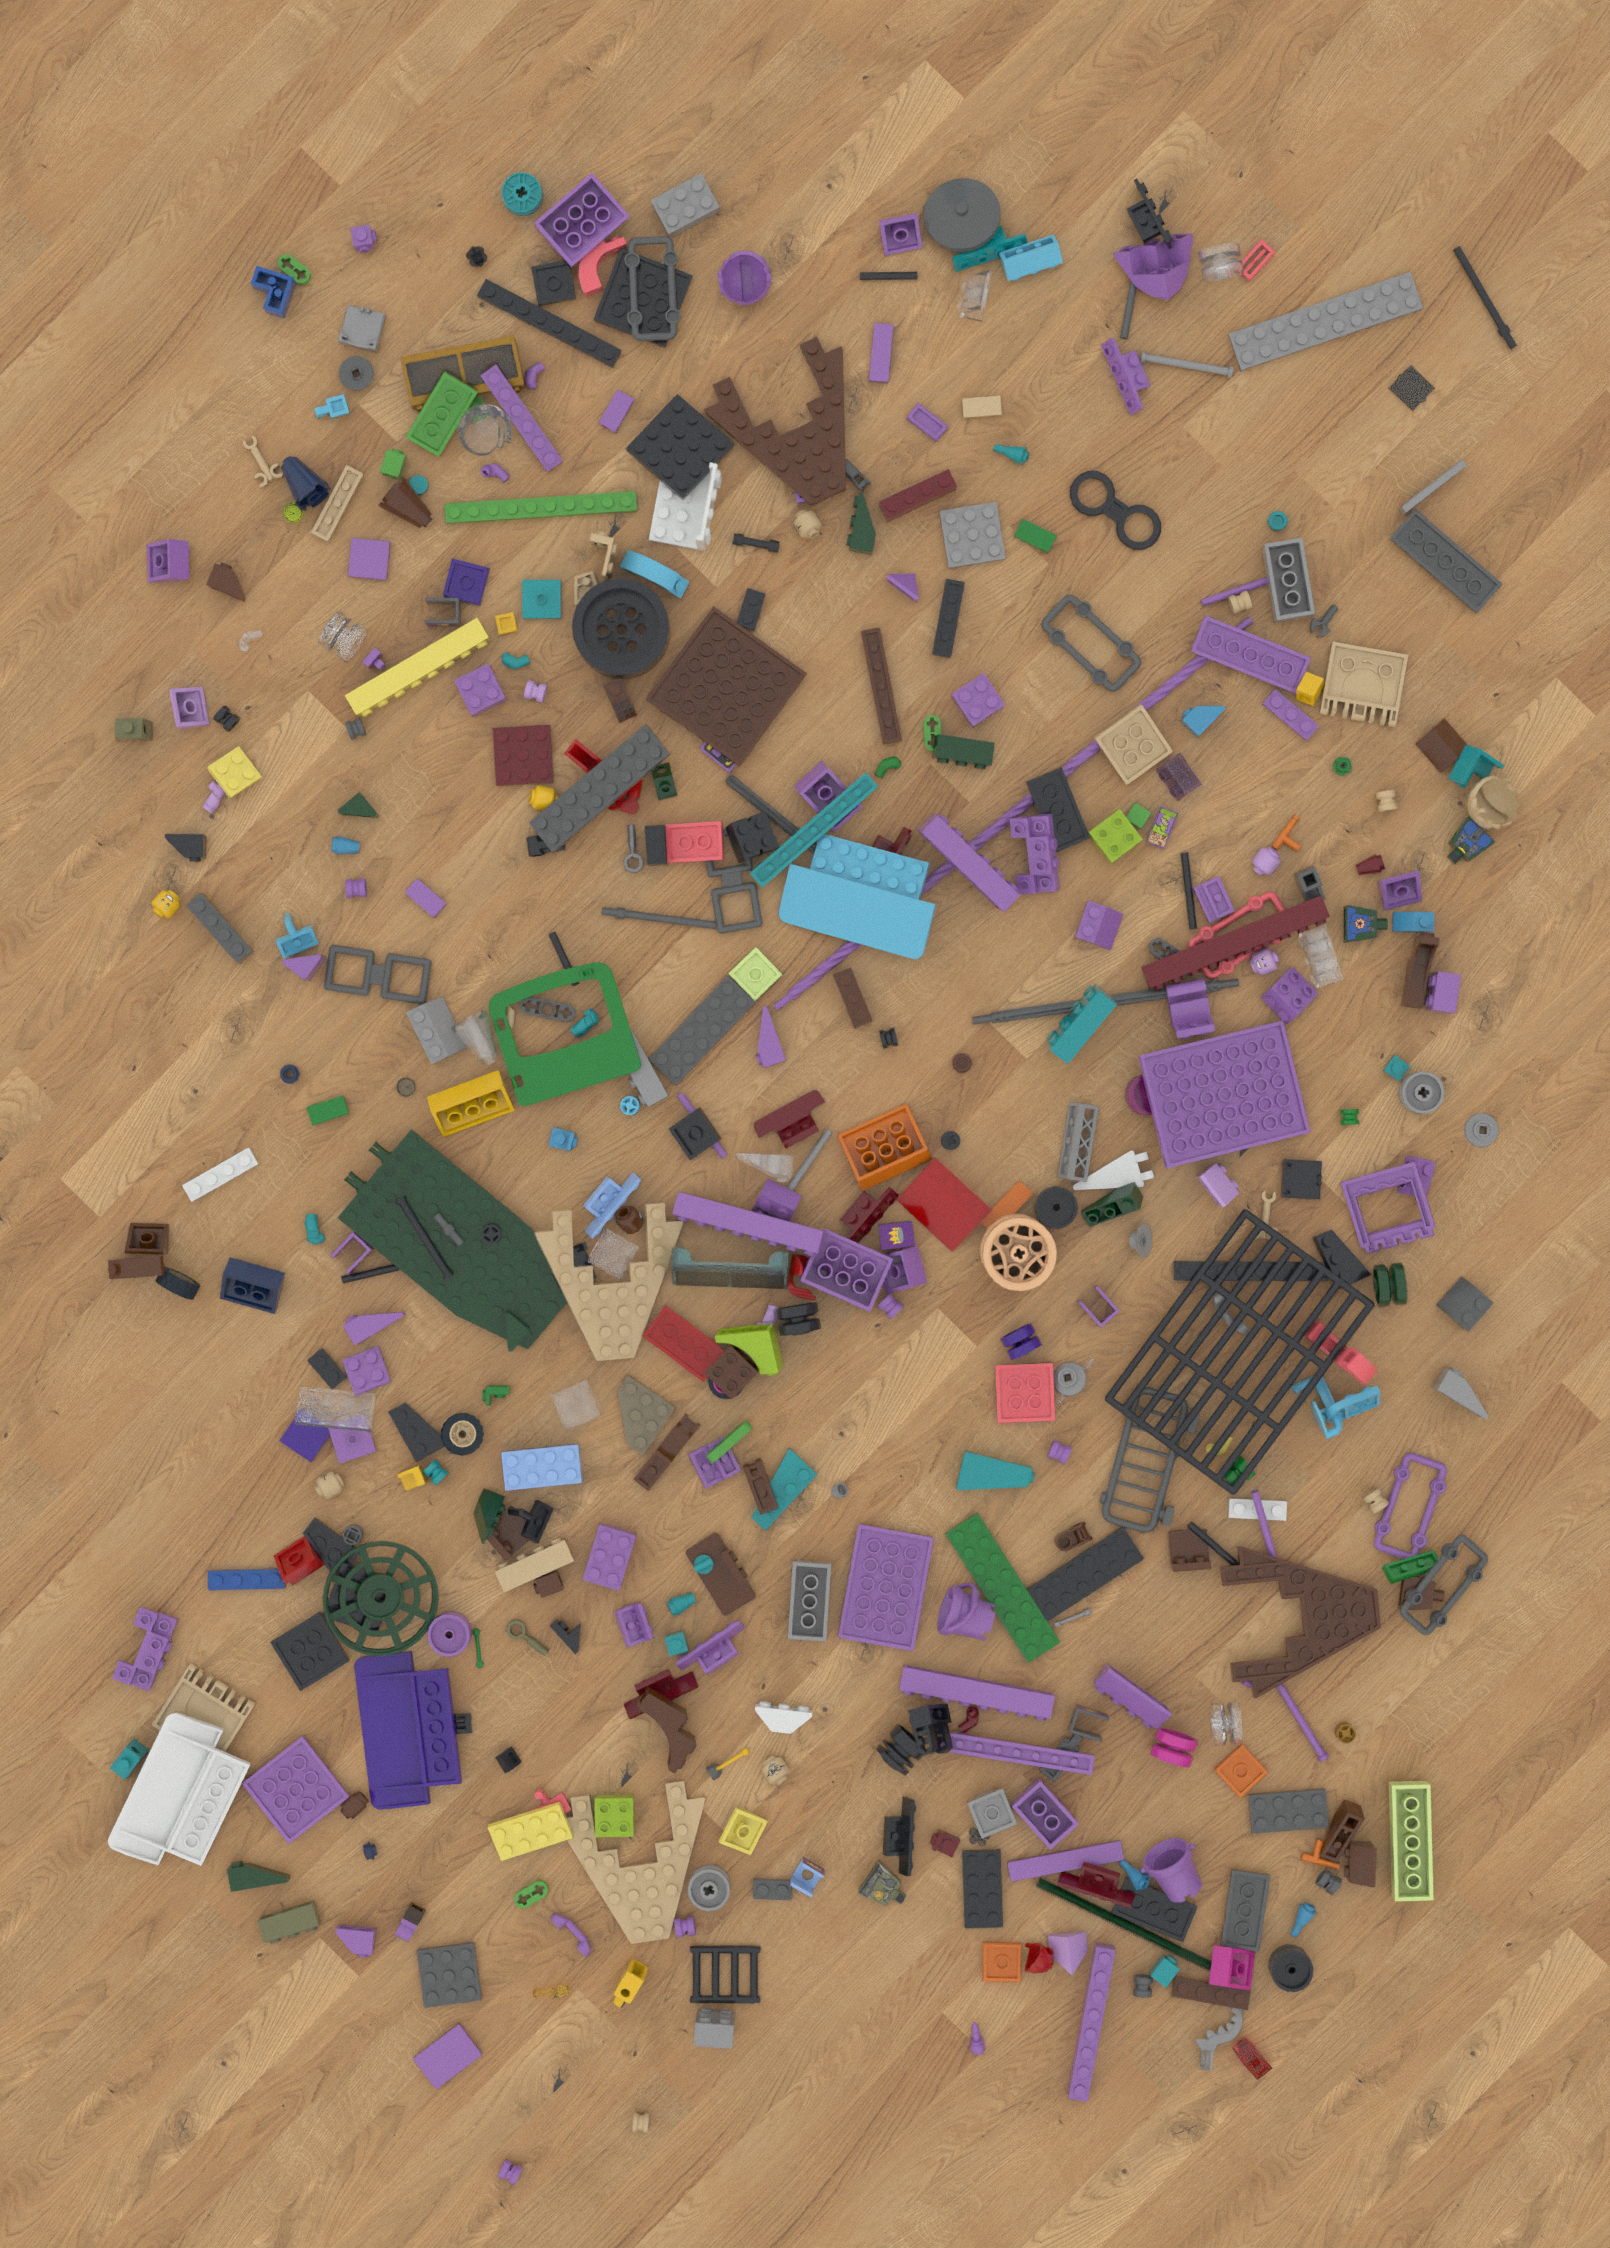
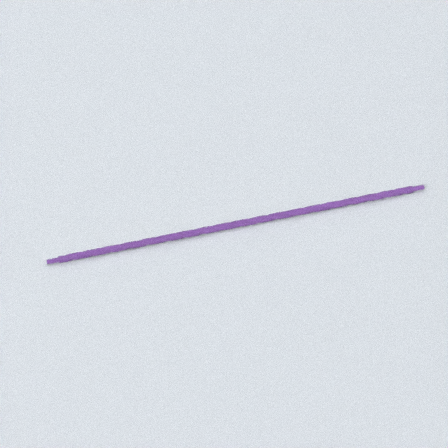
[774,616,1253,1010]

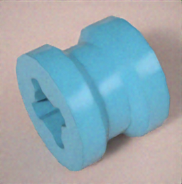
[620,1096,640,1115]

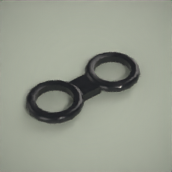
[1070,471,1161,550]

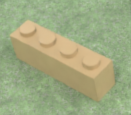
[495,1537,575,1592]

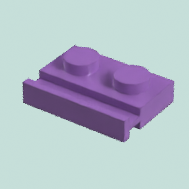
[1193,876,1235,923]

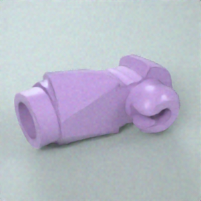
[202,781,226,814]
[756,1305,780,1325]

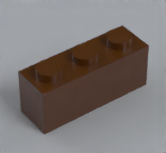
[833,967,873,1028]

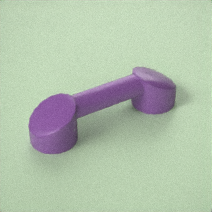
[550,1913,591,1957]

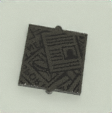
[1389,365,1435,411]

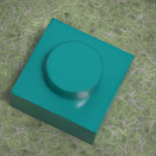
[1383,1055,1410,1082]

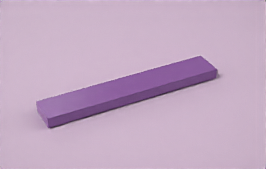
[1007,1840,1124,1882]

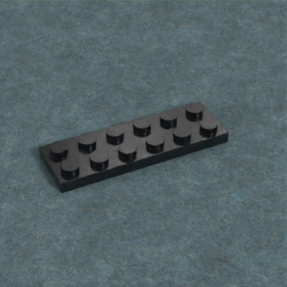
[1027,1527,1144,1621]

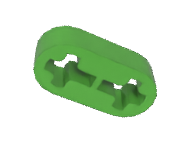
[278,254,311,285]
[923,715,941,752]
[514,1880,548,1908]

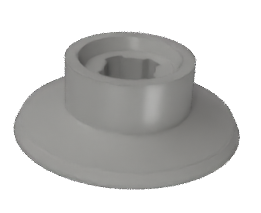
[1464,1113,1499,1147]
[1129,1223,1152,1258]
[1053,1362,1086,1396]

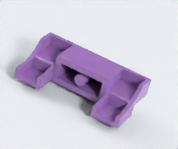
[1009,814,1060,894]
[112,1606,179,1691]

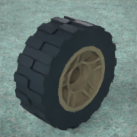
[156,1267,200,1300]

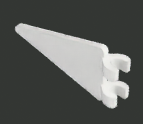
[1073,1150,1154,1190]

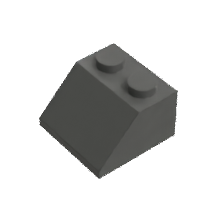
[1436,1277,1494,1332]

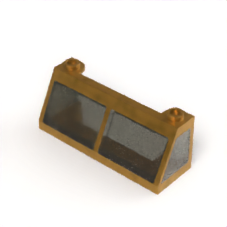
[400,335,525,411]

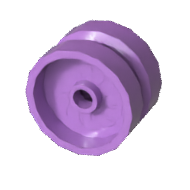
[427,1611,472,1657]

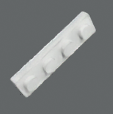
[182,1147,259,1202]

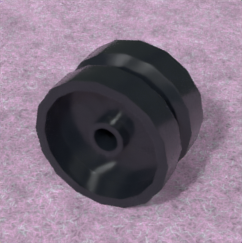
[1034,1186,1078,1229]
[775,1302,821,1336]
[1268,1944,1314,1992]

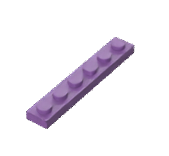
[480,364,563,472]

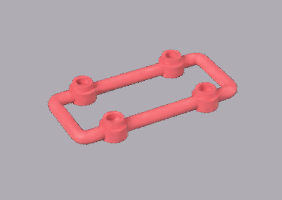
[1188,892,1286,979]

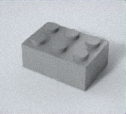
[651,173,720,239]
[694,2007,736,2049]

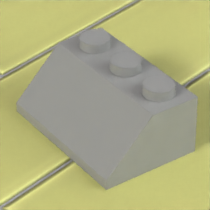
[406,996,468,1065]

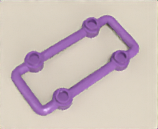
[1374,1453,1447,1559]

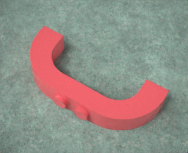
[1305,1319,1378,1386]

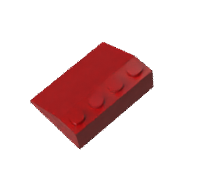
[896,1158,992,1251]

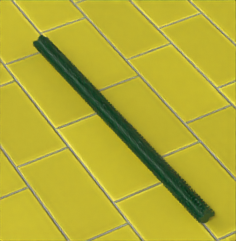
[1036,1878,1212,1971]

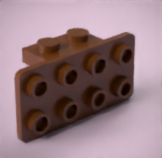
[686,1533,756,1616]

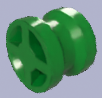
[1340,1109,1360,1125]

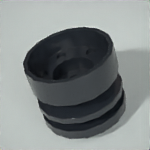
[876,1724,924,1776]

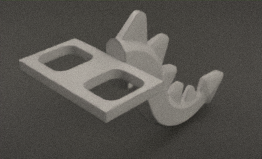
[1196,2007,1243,2071]

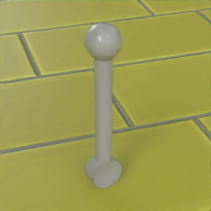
[1053,1608,1092,1627]

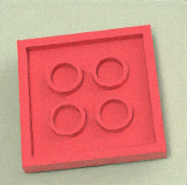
[995,1363,1055,1423]

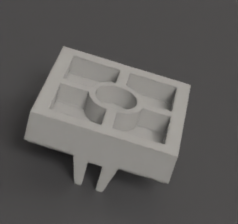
[338,305,386,353]

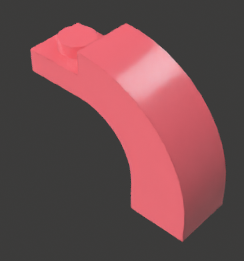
[579,236,627,297]

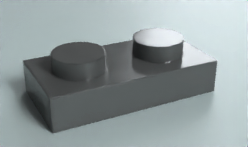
[753,1878,792,1900]

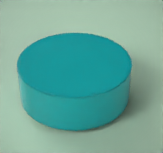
[409,475,429,495]
[1268,511,1288,531]

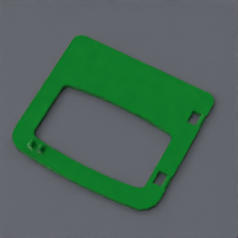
[488,962,641,1106]

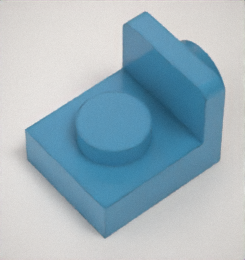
[549,1127,578,1151]

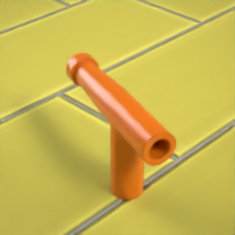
[1272,815,1301,852]
[1301,1839,1340,1870]

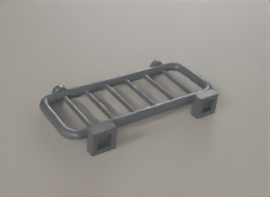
[1100,1387,1199,1533]

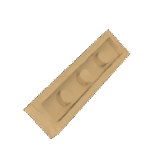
[311,465,364,543]

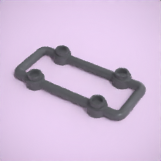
[624,236,681,341]
[1041,595,1141,692]
[1400,1535,1488,1635]

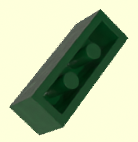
[932,734,995,770]

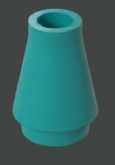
[666,1592,696,1616]

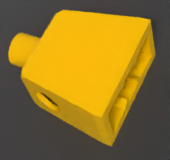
[613,1958,649,2008]

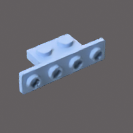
[583,1172,641,1239]

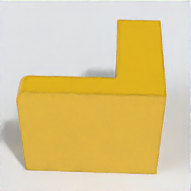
[1296,672,1324,706]
[397,1465,427,1491]

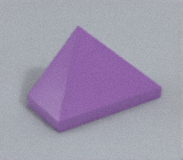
[886,573,919,603]

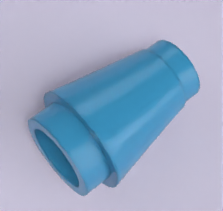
[331,836,360,855]

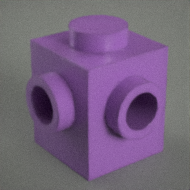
[351,225,377,253]

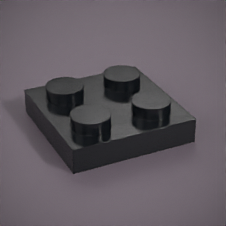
[531,261,576,306]
[669,1107,722,1160]

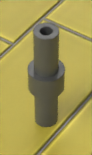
[433,1213,464,1246]

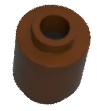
[340,1791,369,1819]

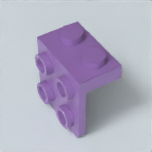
[1261,967,1318,1024]

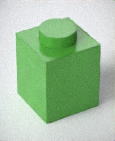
[380,448,407,480]

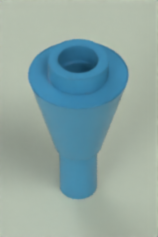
[1119,1859,1150,1890]
[1290,1902,1317,1937]

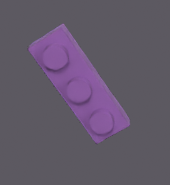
[1262,689,1319,741]

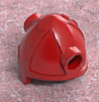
[1025,1943,1054,1974]

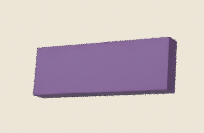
[869,323,893,383]

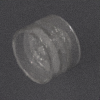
[1198,243,1244,282]
[1210,1702,1243,1746]

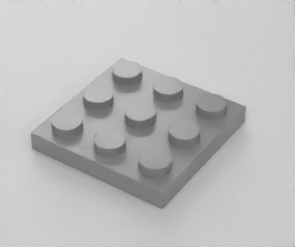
[940,502,1005,569]

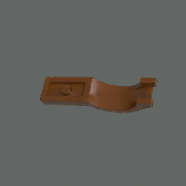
[633,1413,701,1491]

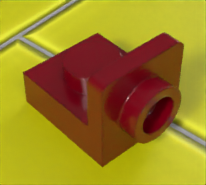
[930,1829,960,1857]

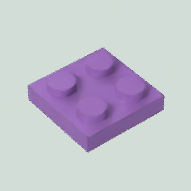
[342,1346,391,1396]

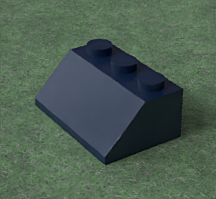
[220,1257,285,1314]

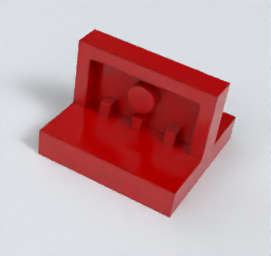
[274,1536,324,1586]

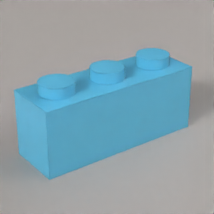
[999,234,1063,281]

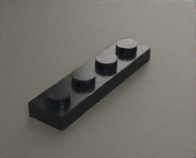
[932,579,965,659]

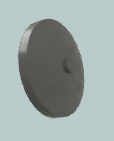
[924,178,1001,252]

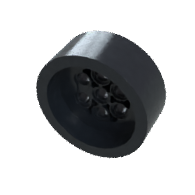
[572,578,670,679]

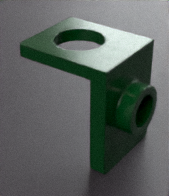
[652,763,677,800]

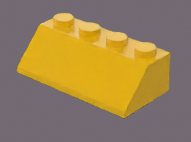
[427,1070,515,1137]

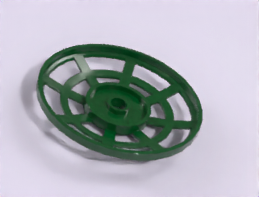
[323,1541,439,1656]

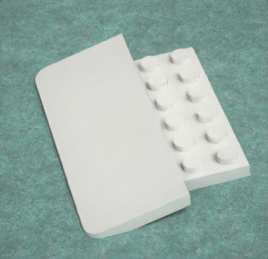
[108,1713,250,1866]

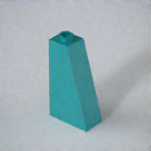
[956,1451,1035,1490]

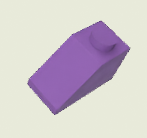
[335,1925,376,1957]

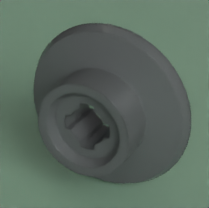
[339,356,373,391]

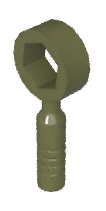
[507,1620,548,1656]

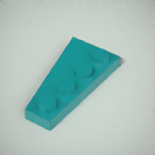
[751,1448,817,1531]

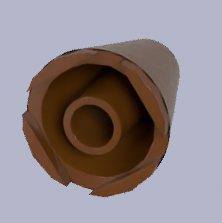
[378,476,432,528]

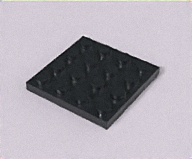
[593,248,693,348]
[626,394,734,500]

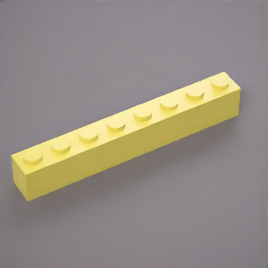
[345,618,490,718]

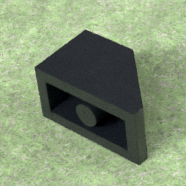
[165,834,206,862]

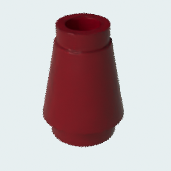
[1356,854,1385,875]

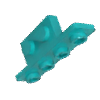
[952,226,1027,272]

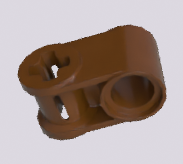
[1054,1521,1093,1551]

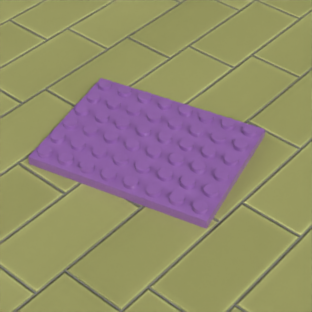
[1138,1021,1310,1169]

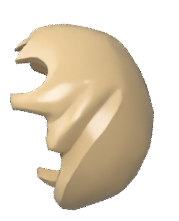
[1467,775,1519,830]

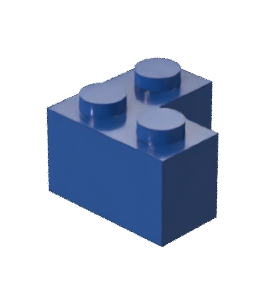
[251,266,296,319]

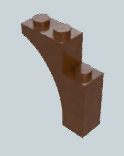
[1401,932,1439,1009]
[637,1686,697,1774]

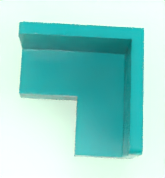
[1448,745,1504,788]

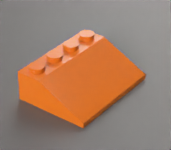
[837,1104,932,1191]

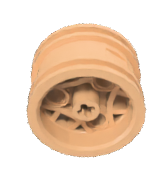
[980,1213,1057,1291]

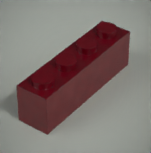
[879,469,957,522]

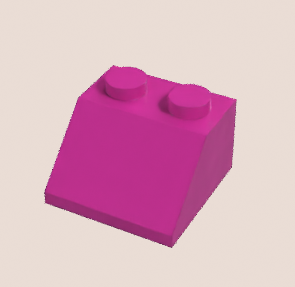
[1209,1945,1255,1990]

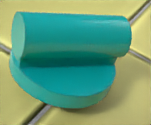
[693,1555,714,1574]

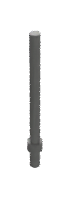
[601,907,716,929]

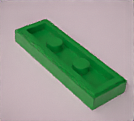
[1382,1550,1439,1584]

